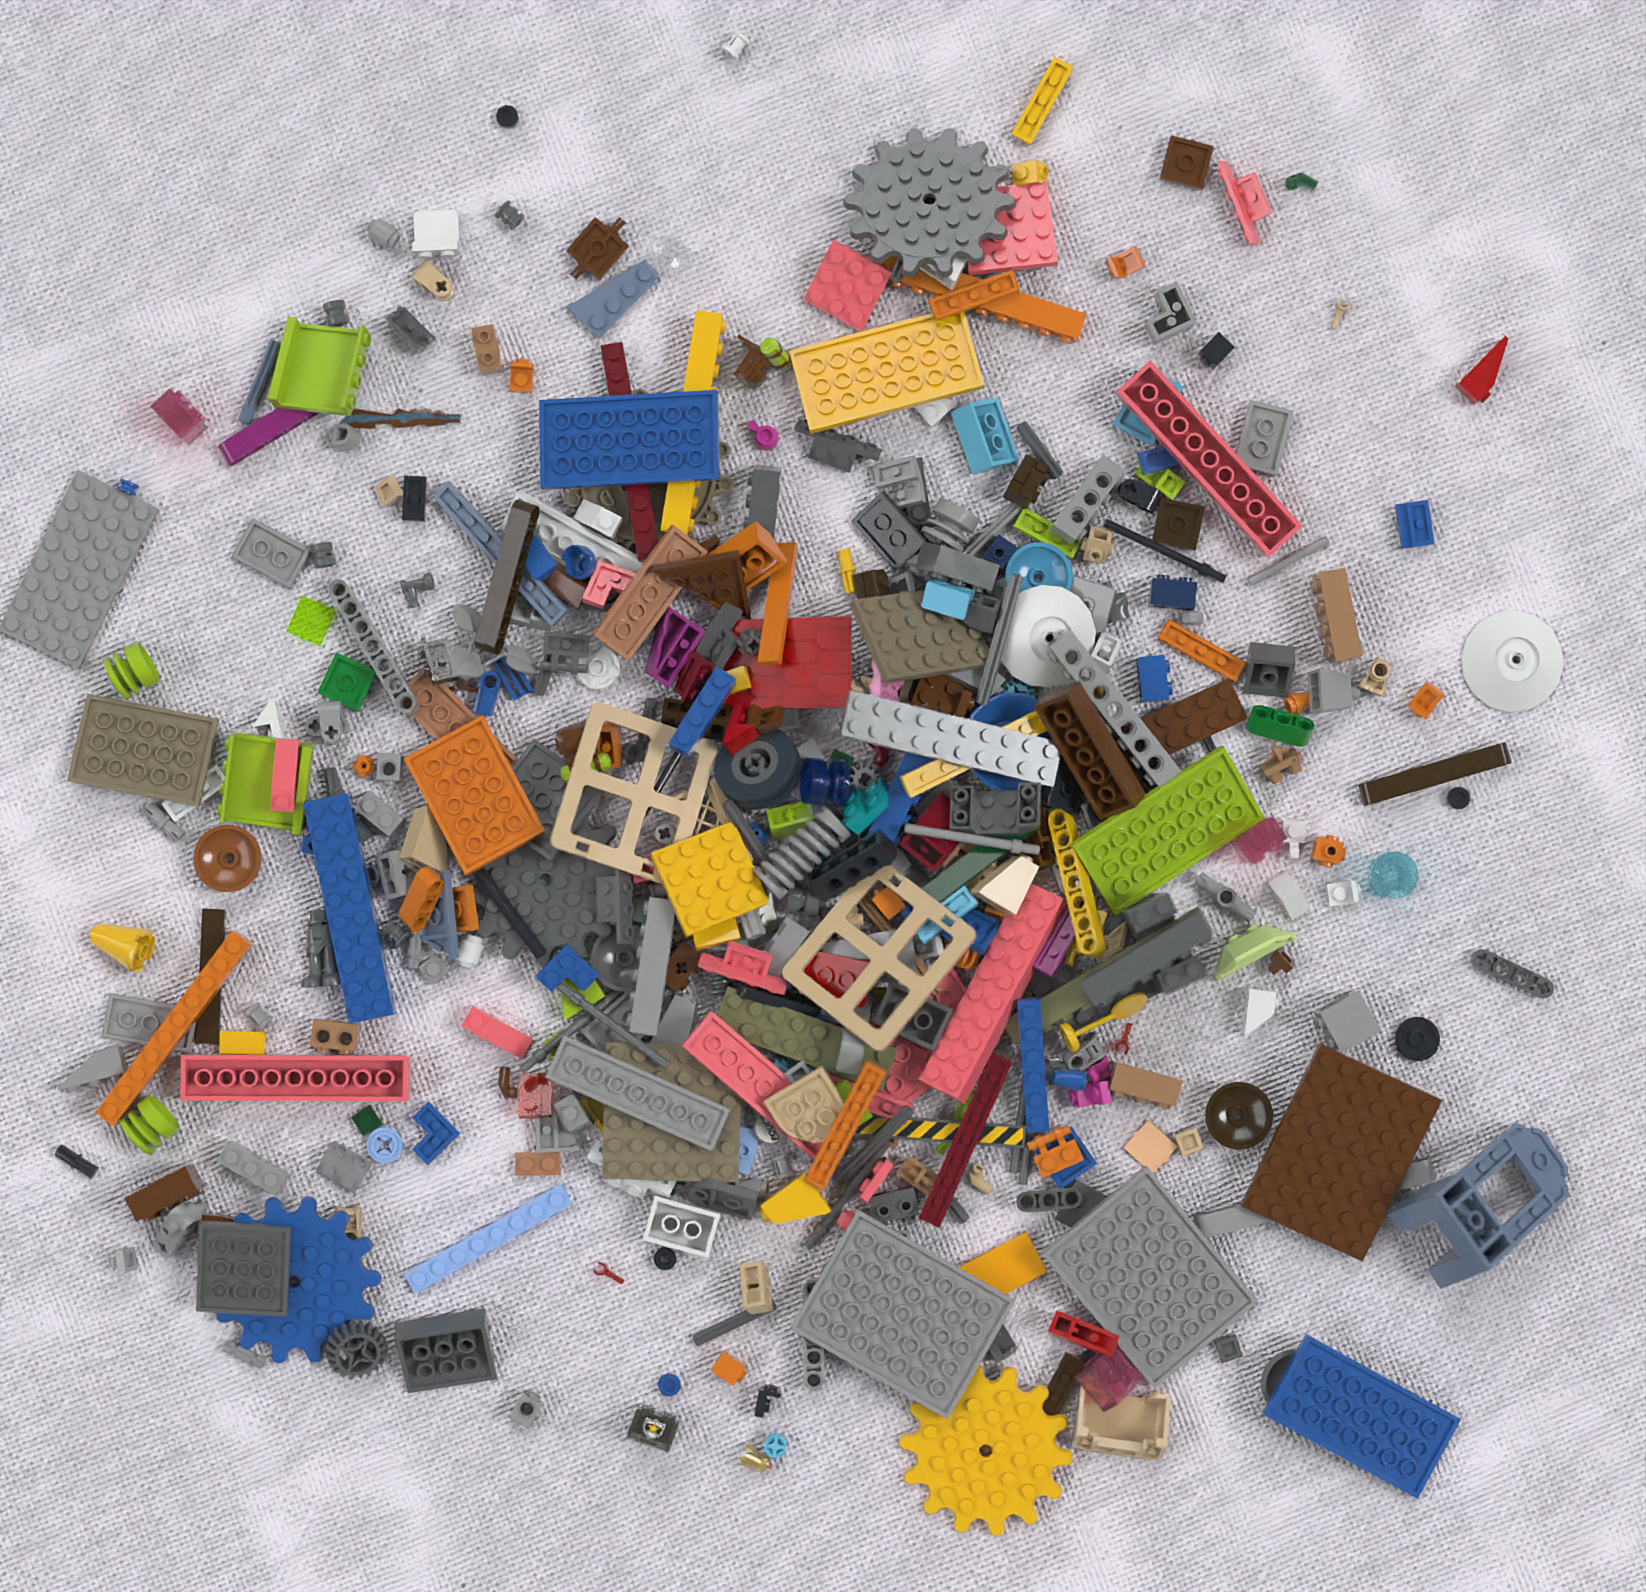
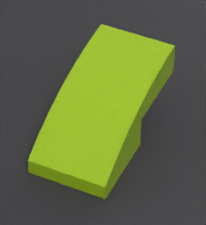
[1134,466,1185,500]

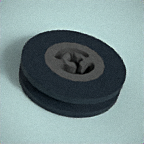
[714,729,802,810]

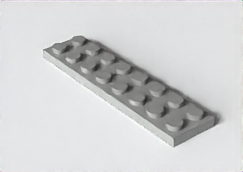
[546,1035,731,1151]

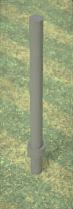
[904,823,1040,855]

